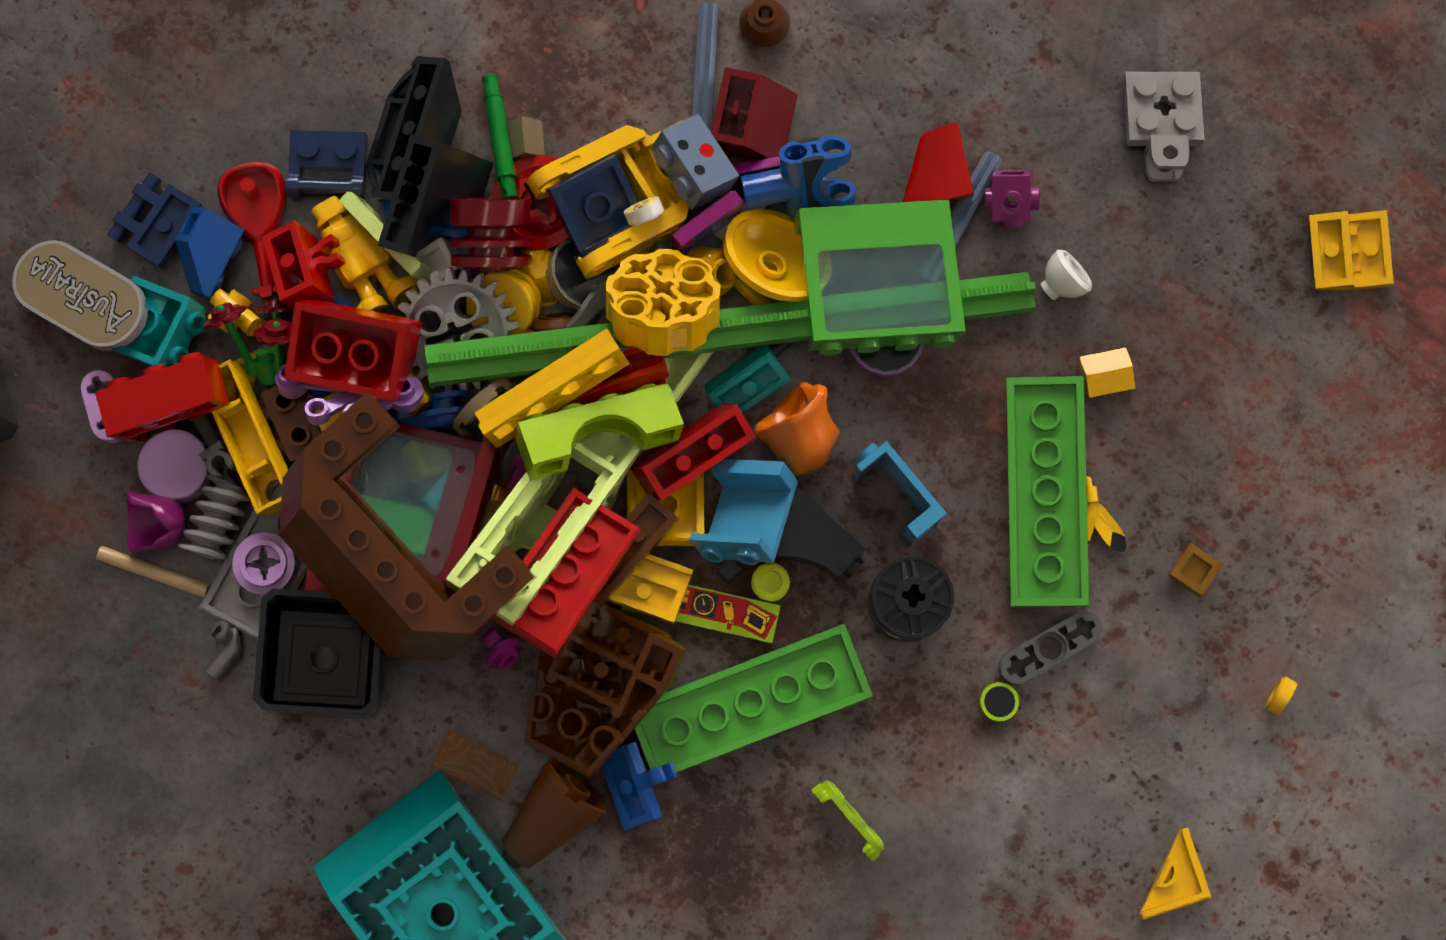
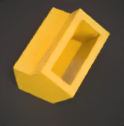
[1079,348,1136,398]

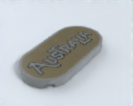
[12,240,148,351]

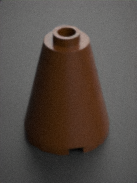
[501,758,608,868]

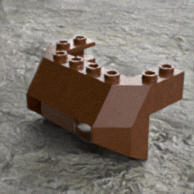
[279,392,537,660]

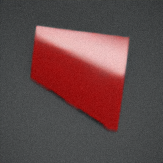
[903,122,974,202]

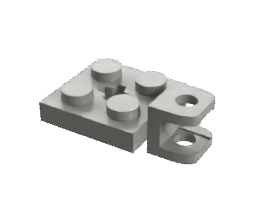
[1123,72,1205,182]

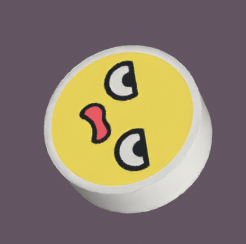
[623,196,664,226]

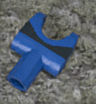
[740,136,856,220]

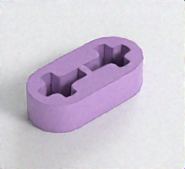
[81,370,121,443]

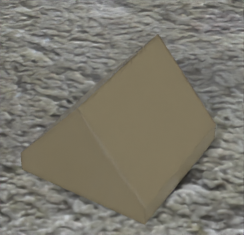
[507,116,545,161]

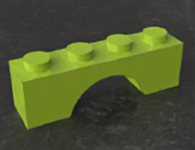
[515,383,684,481]

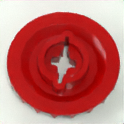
[491,155,569,250]

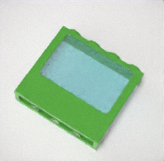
[794,200,966,356]

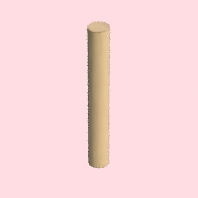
[96,546,211,598]

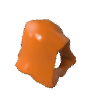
[754,382,840,476]

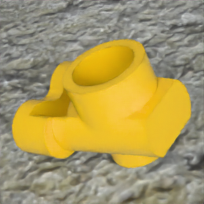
[207,289,267,342]

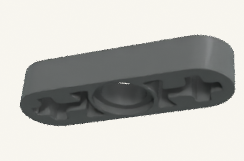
[998,611,1102,685]

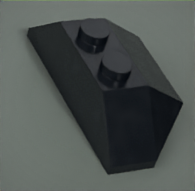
[366,56,462,202]

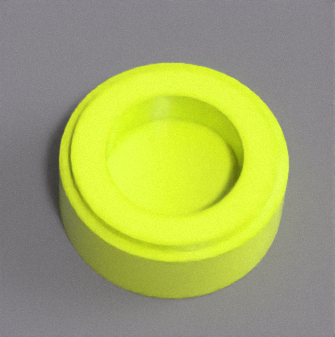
[751,563,790,602]

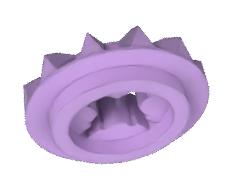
[232,532,296,595]

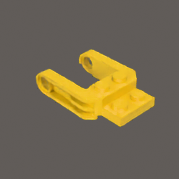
[526,120,689,279]

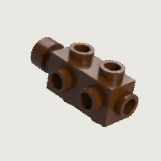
[260,384,321,464]

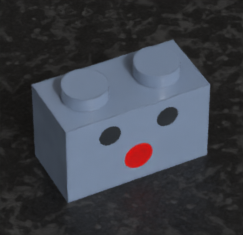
[651,114,739,211]

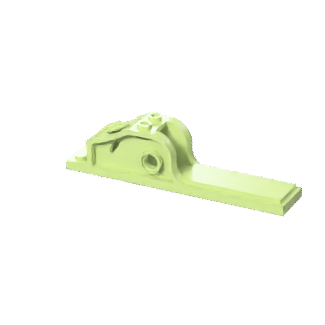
[445,352,714,626]

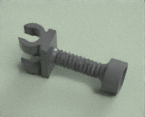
[184,415,240,486]

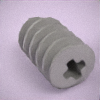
[178,475,251,561]

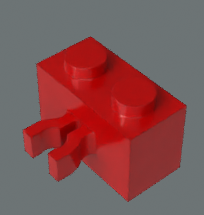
[262,220,346,311]

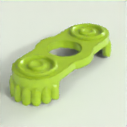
[811,780,885,862]

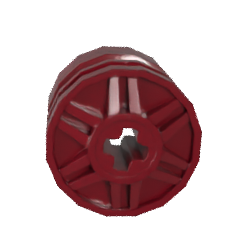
[449,198,531,272]

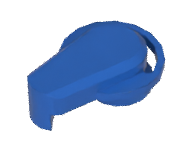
[396,390,468,431]

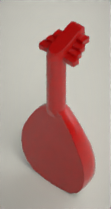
[217,162,287,299]

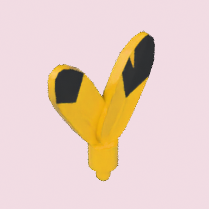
[1086,476,1127,553]

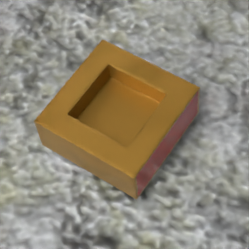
[1167,543,1223,597]

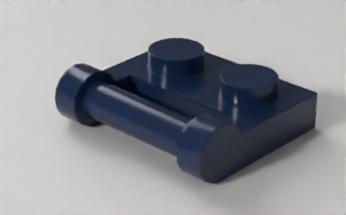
[286,130,368,199]

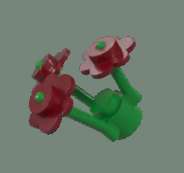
[203,296,293,385]

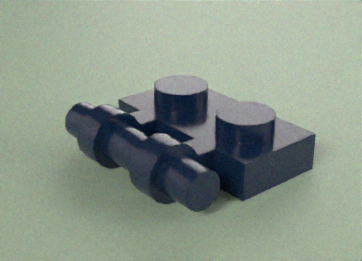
[107,172,203,269]

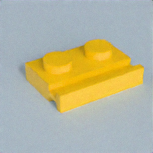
[608,554,693,625]

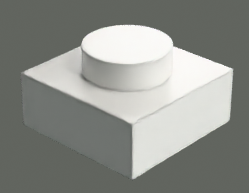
[417,237,463,285]

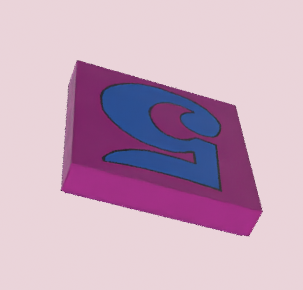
[671,190,743,255]

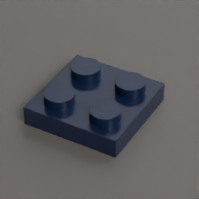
[546,155,638,259]

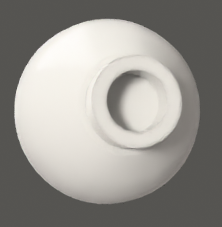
[1040,249,1092,300]

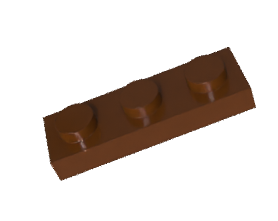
[594,493,678,608]

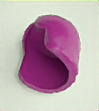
[126,490,186,554]

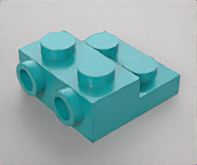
[111,276,207,367]

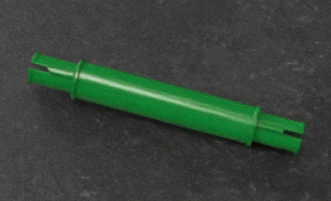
[482,74,518,198]

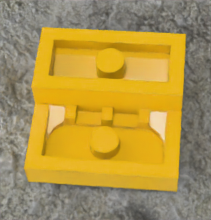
[1309,210,1394,290]

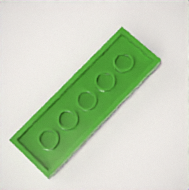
[1006,376,1089,608]
[635,624,873,773]

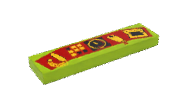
[621,585,781,644]

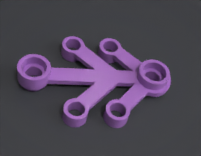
[275,364,424,425]

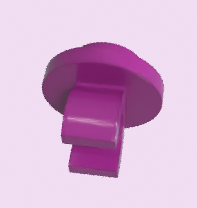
[480,627,521,669]

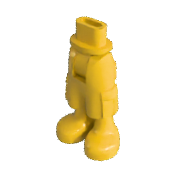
[311,196,420,314]

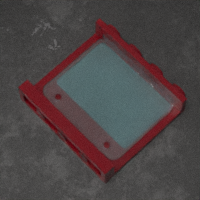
[344,423,504,593]

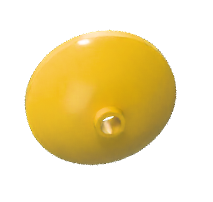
[723,209,832,302]

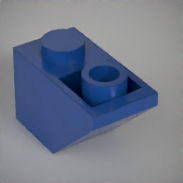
[175,207,244,297]

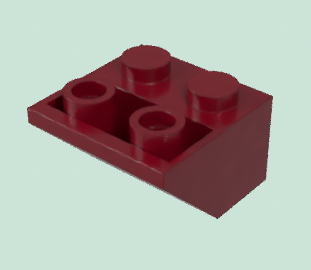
[711,67,798,161]

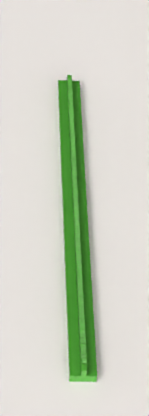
[424,272,1036,387]

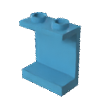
[851,441,947,547]
[689,459,798,565]

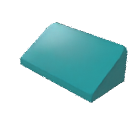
[705,345,791,414]

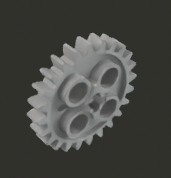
[398,267,520,391]

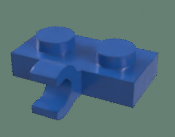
[602,742,677,831]

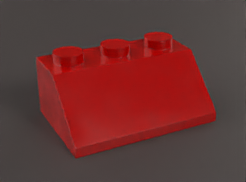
[284,299,422,402]

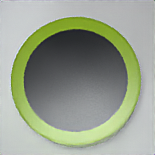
[979,682,1019,722]

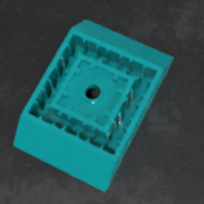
[312,770,567,940]

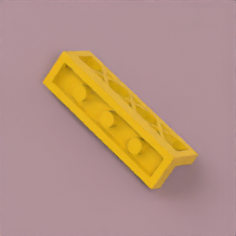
[474,328,630,448]

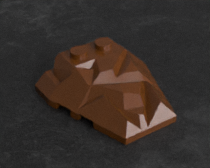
[525,602,686,777]

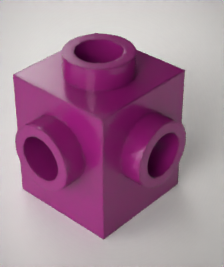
[985,170,1040,227]

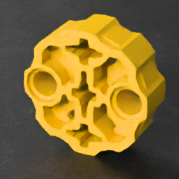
[606,249,720,356]

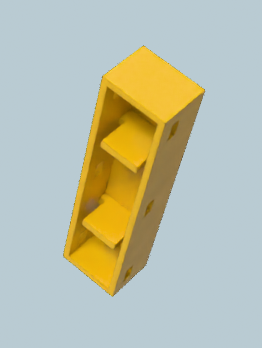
[212,359,288,518]

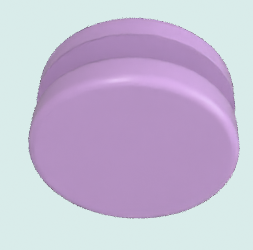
[137,429,214,503]

